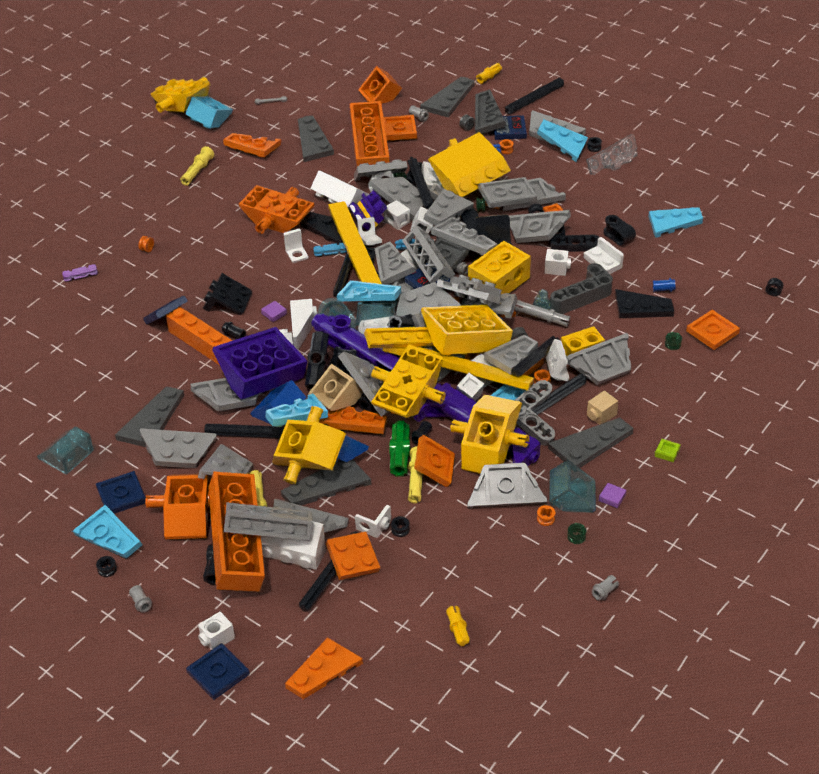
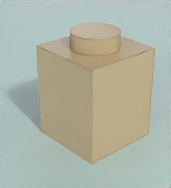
[587,391,618,425]

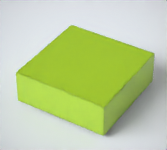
[655,439,681,463]

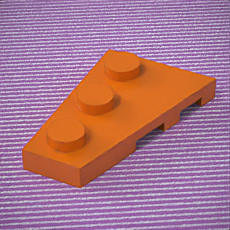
[223,133,281,157]
[285,637,363,699]

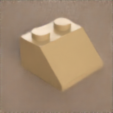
[308,364,364,411]

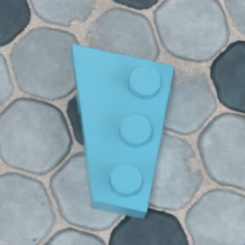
[648,207,703,238]

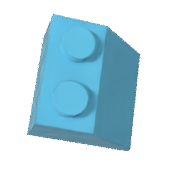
[186,96,233,129]

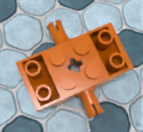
[239,185,315,234]
[145,474,212,539]

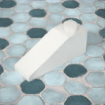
[290,299,317,350]

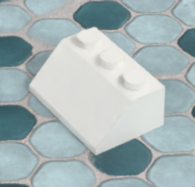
[310,171,369,211]
[261,521,326,570]

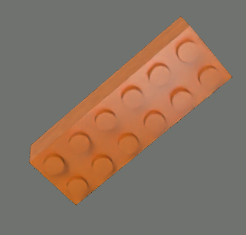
[350,101,390,168]
[209,471,265,591]

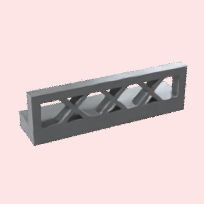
[402,225,455,283]
[224,503,313,541]

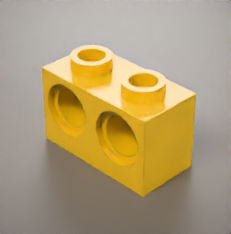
[561,326,605,356]

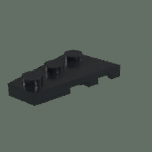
[300,212,343,245]
[615,289,674,318]

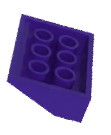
[212,327,308,400]

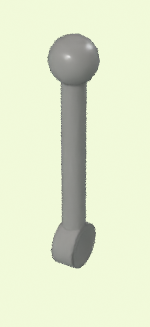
[255,96,287,105]

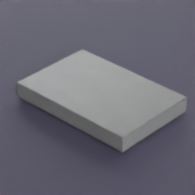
[478,177,538,208]

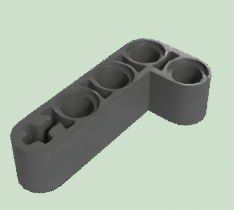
[550,263,613,314]

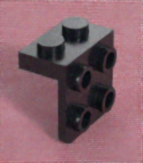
[475,214,513,256]
[203,273,252,315]

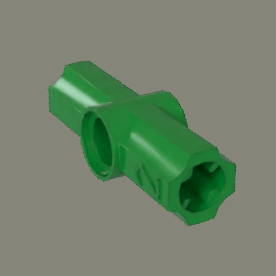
[389,421,410,477]

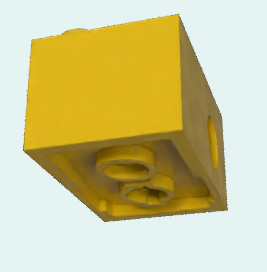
[468,241,531,295]

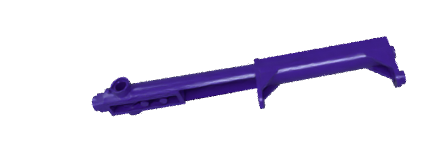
[311,313,541,467]

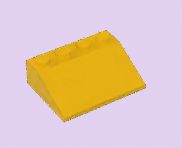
[428,132,511,197]
[421,305,513,356]

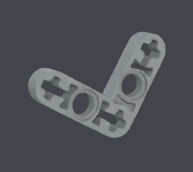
[514,380,555,446]

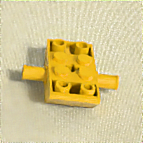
[151,77,210,113]
[371,344,446,418]
[450,395,530,474]
[272,406,346,485]

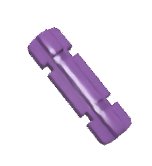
[62,264,98,282]

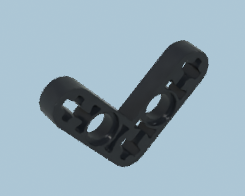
[549,225,600,252]

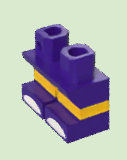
[349,190,388,230]

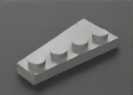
[431,216,497,256]

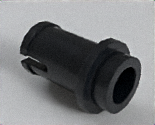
[222,322,246,339]
[411,421,432,445]

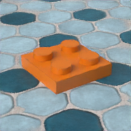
[384,115,417,141]
[686,310,740,350]
[414,435,455,487]
[326,532,380,580]

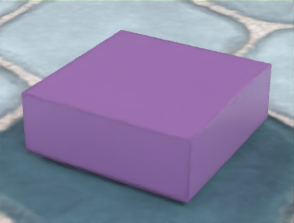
[261,301,287,322]
[599,483,627,508]

